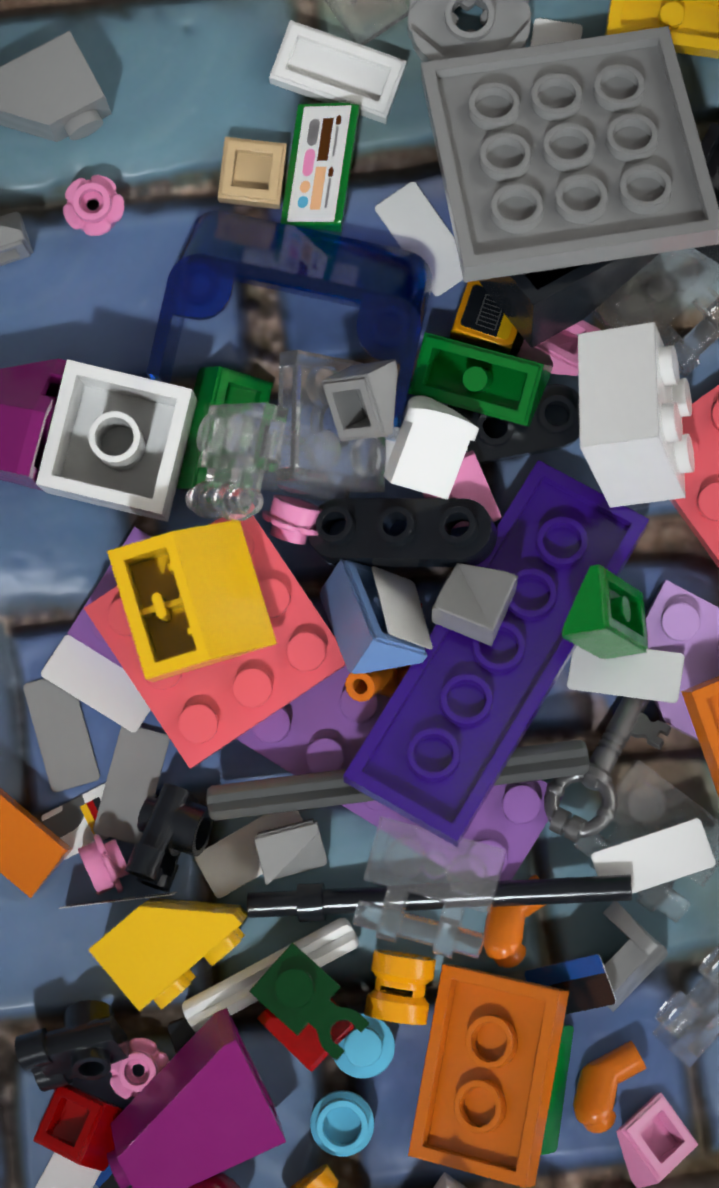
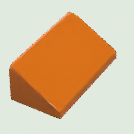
[0,788,72,898]

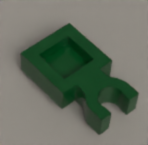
[249,942,370,1061]

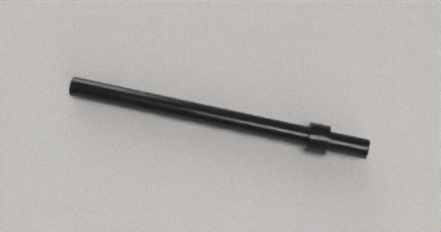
[247,875,632,922]

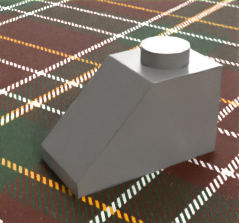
[0,30,112,142]

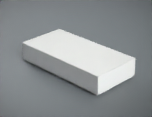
[269,20,407,124]

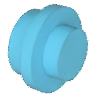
[333,1013,395,1079]
[310,1090,374,1157]

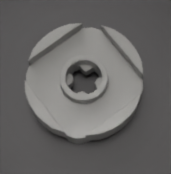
[407,0,531,62]

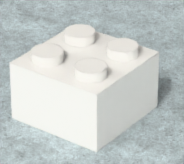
[578,322,695,508]
[36,359,198,522]

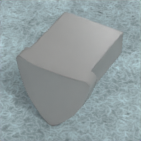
[603,901,668,1012]

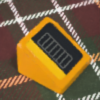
[450,281,518,354]

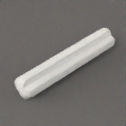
[182,918,359,1032]

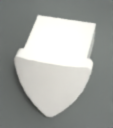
[383,396,479,500]

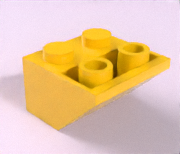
[107,519,277,682]
[88,898,248,1011]

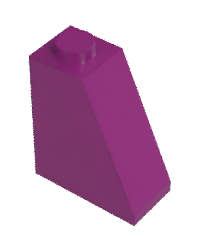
[107,1008,286,1188]

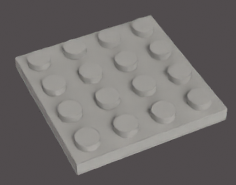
[421,26,719,283]

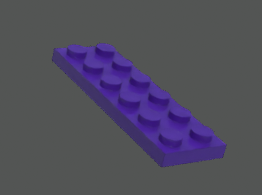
[343,460,649,847]

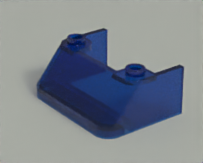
[146,210,433,442]

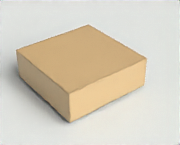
[218,137,287,210]

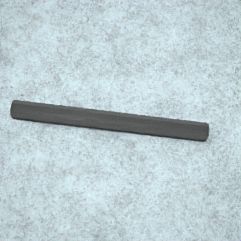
[206,740,589,821]

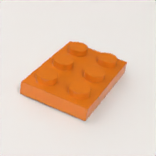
[408,964,569,1188]

